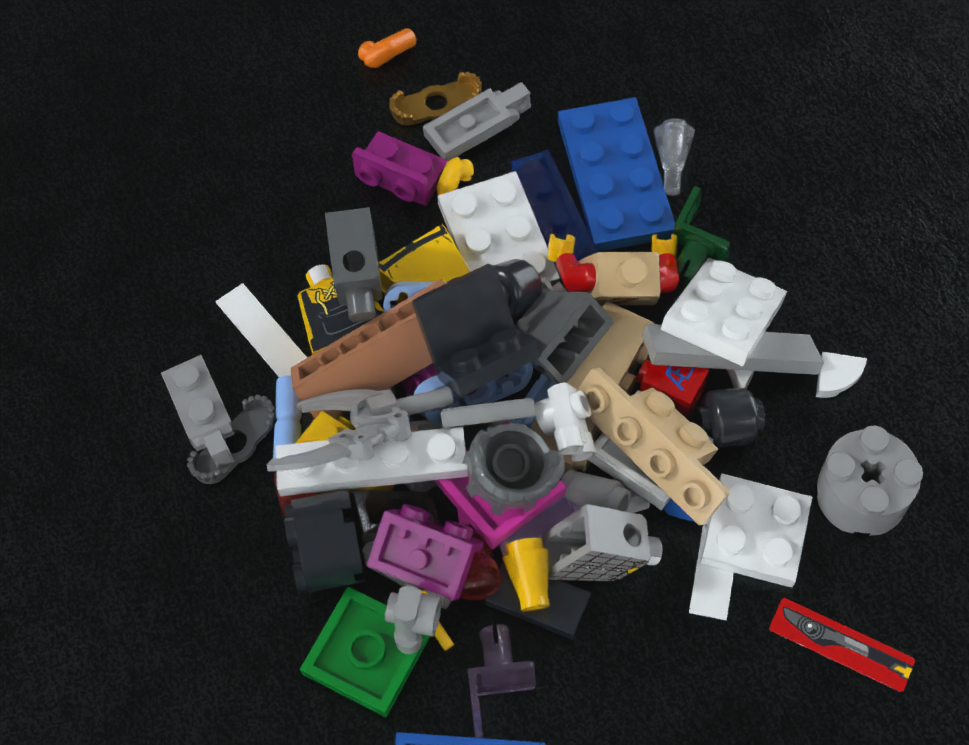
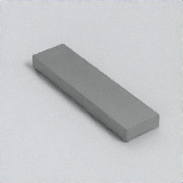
[642,324,824,375]

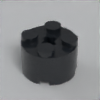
[284,489,365,593]

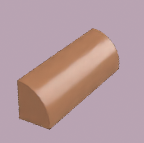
[290,278,445,419]

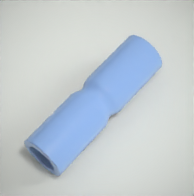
[273,376,302,458]

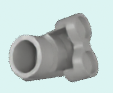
[385,586,442,654]

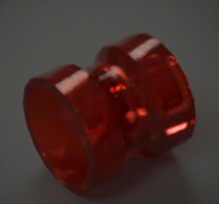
[460,533,502,600]

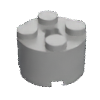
[817,426,923,536]

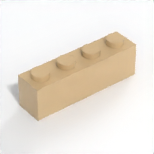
[530,301,654,478]

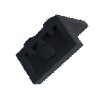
[412,264,541,397]

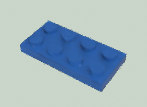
[558,97,675,253]

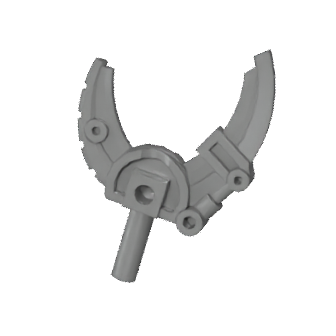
[267,386,453,471]

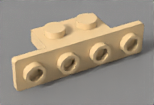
[577,367,730,525]

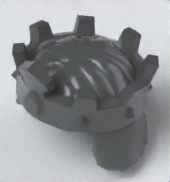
[463,423,565,515]

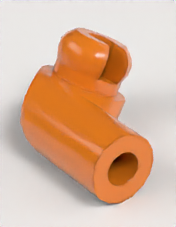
[358,28,416,68]

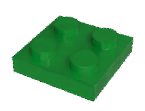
[300,586,431,718]

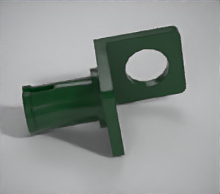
[674,186,730,287]

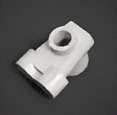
[535,382,596,461]

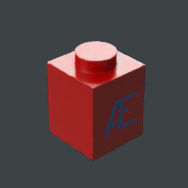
[636,358,710,420]

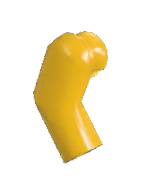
[436,157,474,196]

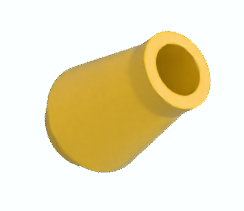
[502,538,550,611]

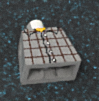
[542,504,662,581]

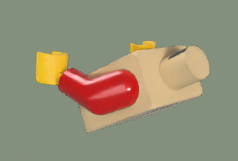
[547,234,679,305]

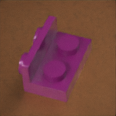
[352,131,448,206]
[366,504,484,600]

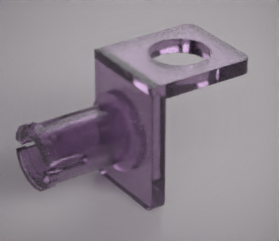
[468,625,536,738]

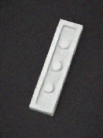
[275,426,468,496]

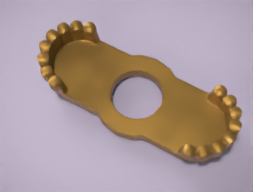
[389,72,482,126]

